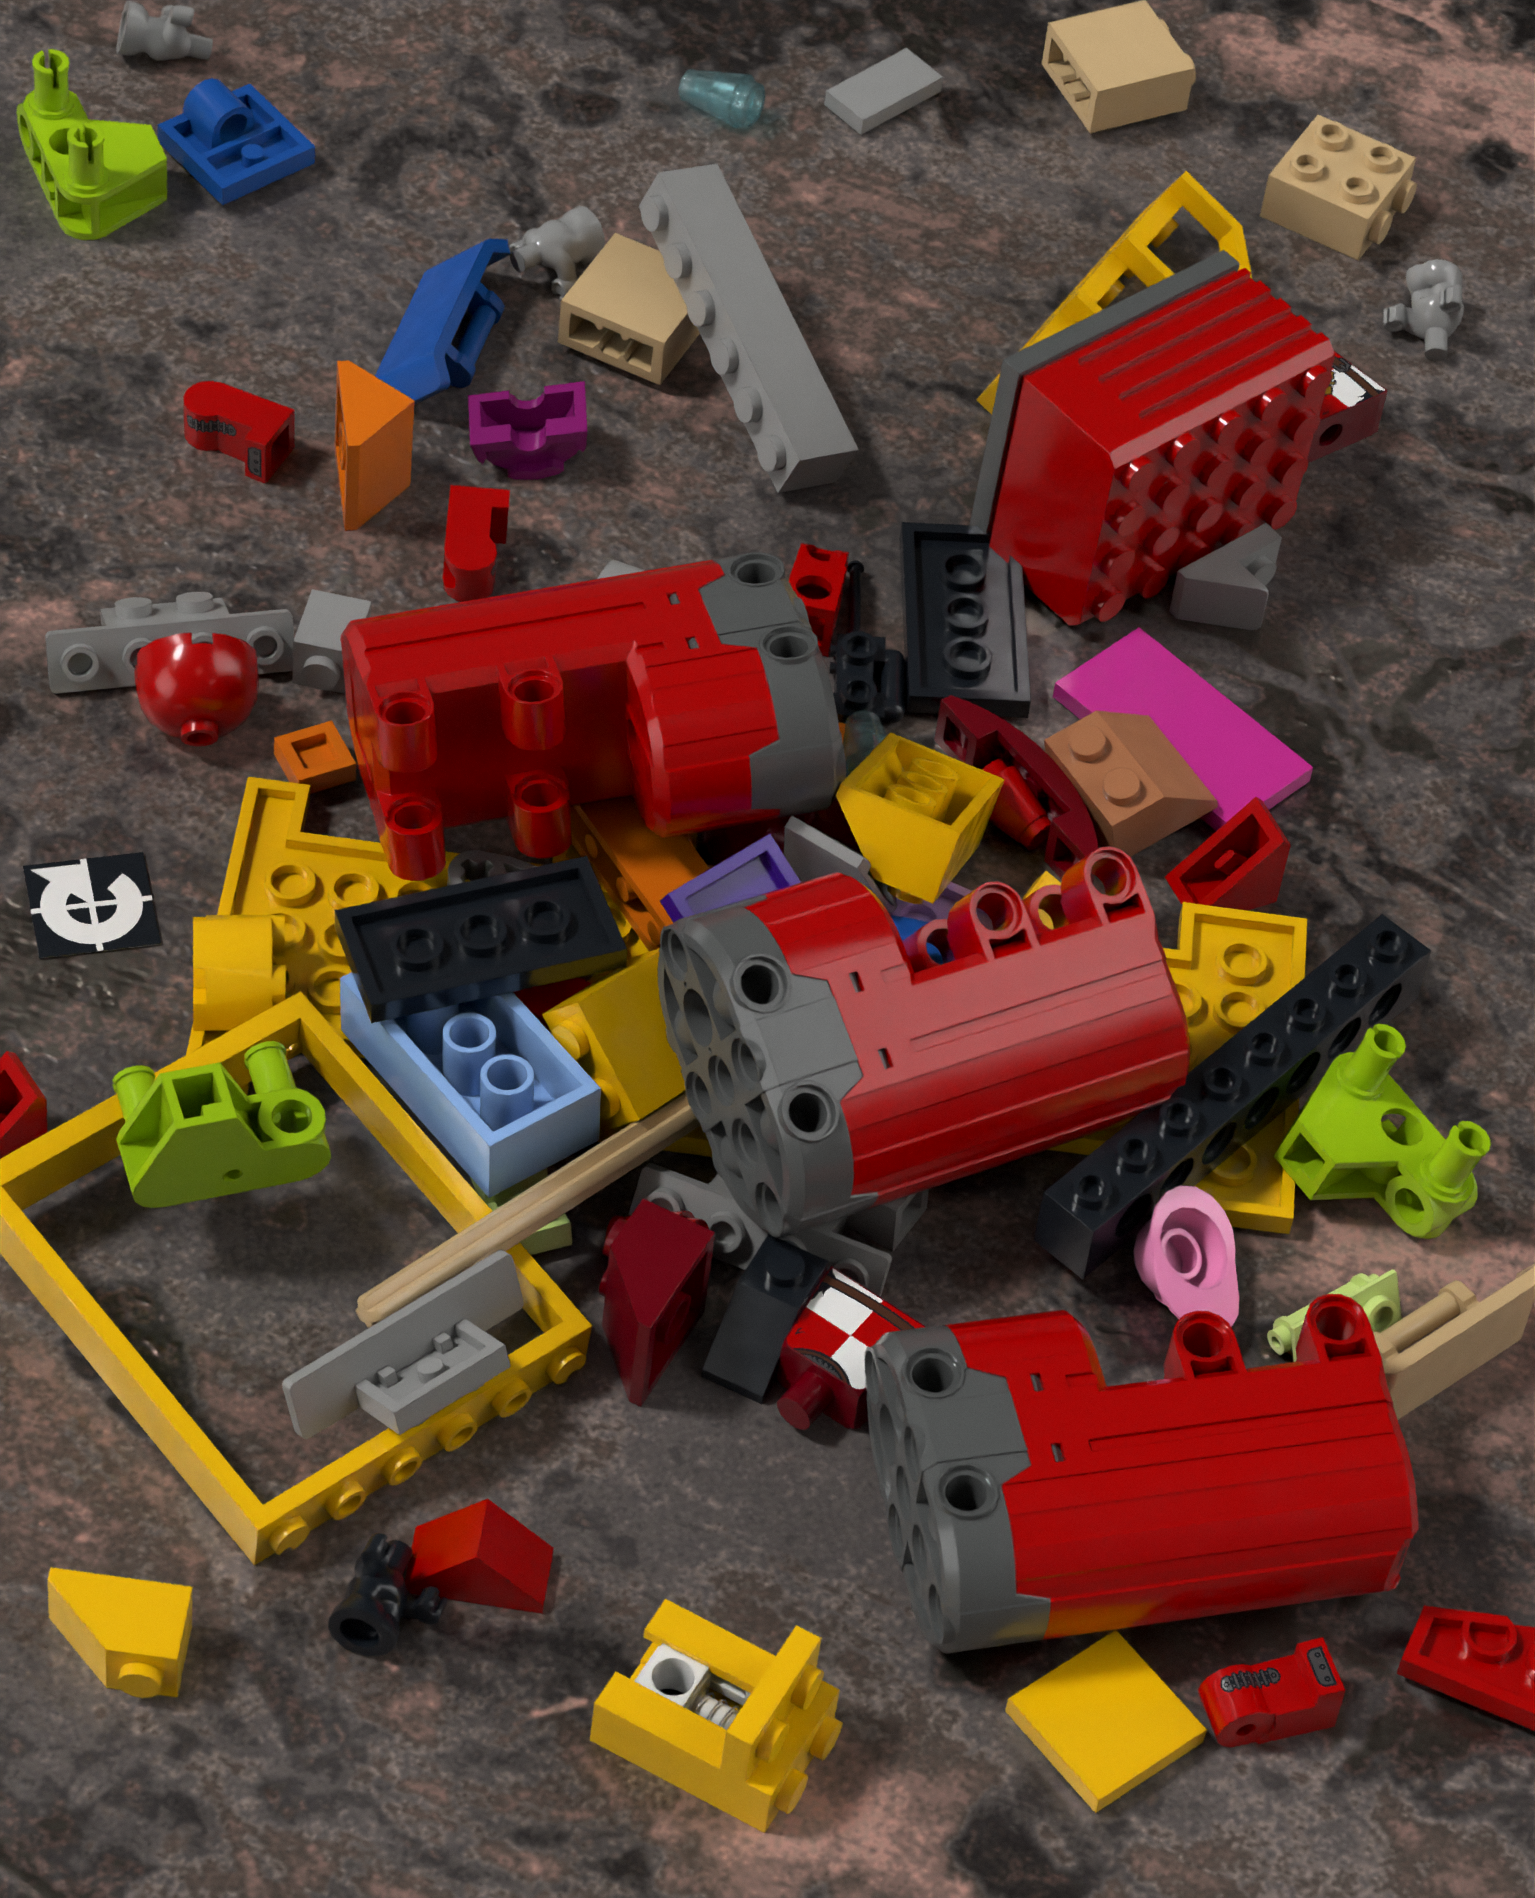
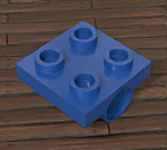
[157,78,315,206]

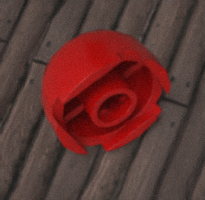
[134,633,259,747]

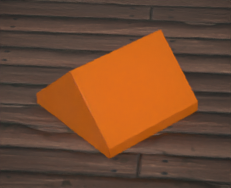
[334,360,415,531]

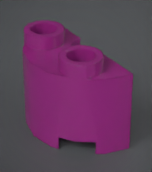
[468,381,588,480]

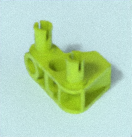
[17,49,167,241]
[1273,1024,1491,1239]
[112,1041,332,1208]

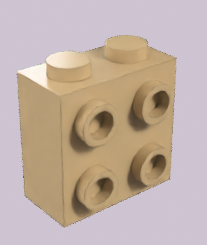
[1042,0,1196,133]
[1260,115,1417,261]
[558,233,700,385]

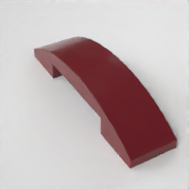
[934,695,1098,884]

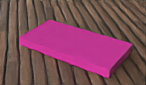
[1053,627,1313,831]

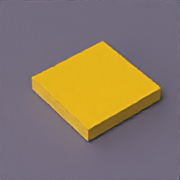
[1005,1630,1207,1813]

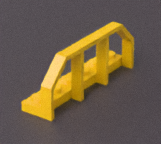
[976,171,1252,415]

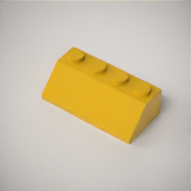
[836,732,1005,904]

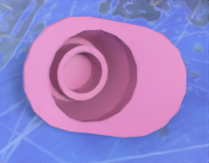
[1133,1185,1239,1327]

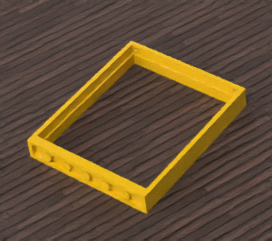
[0,991,592,1565]

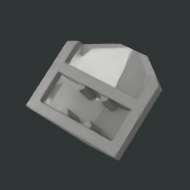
[784,815,897,913]

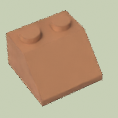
[1044,710,1217,857]

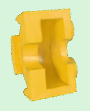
[193,915,286,1031]

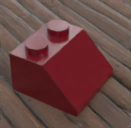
[598,1198,715,1407]

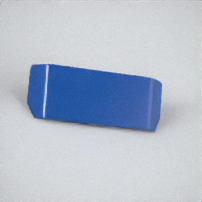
[375,238,511,404]

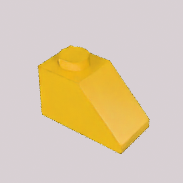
[47,1567,192,1698]

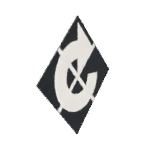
[23,852,161,959]

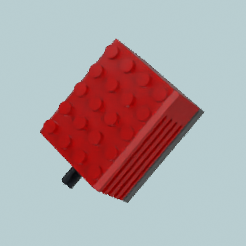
[970,250,1335,626]

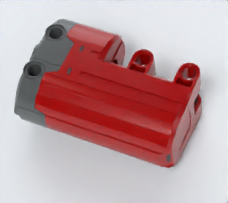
[340,551,846,881]
[658,846,1190,1237]
[864,1294,1418,1653]

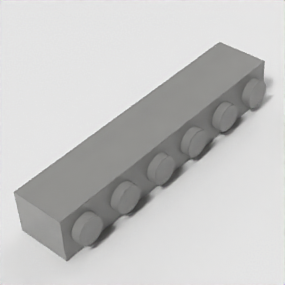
[638,164,859,493]

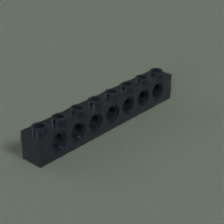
[1034,914,1431,1279]

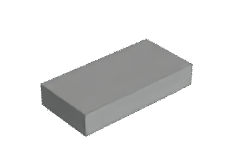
[824,48,943,135]

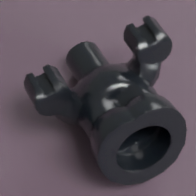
[328,1533,448,1656]

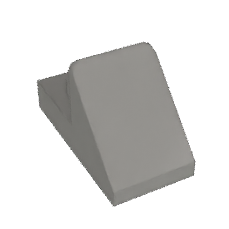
[1169,523,1282,630]

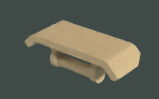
[1373,1264,1535,1420]

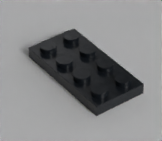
[899,522,1031,718]
[334,856,627,1023]

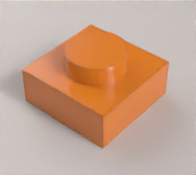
[274,720,356,794]

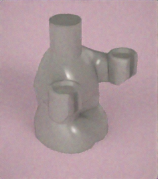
[116,0,213,61]
[509,206,605,300]
[1383,259,1464,361]

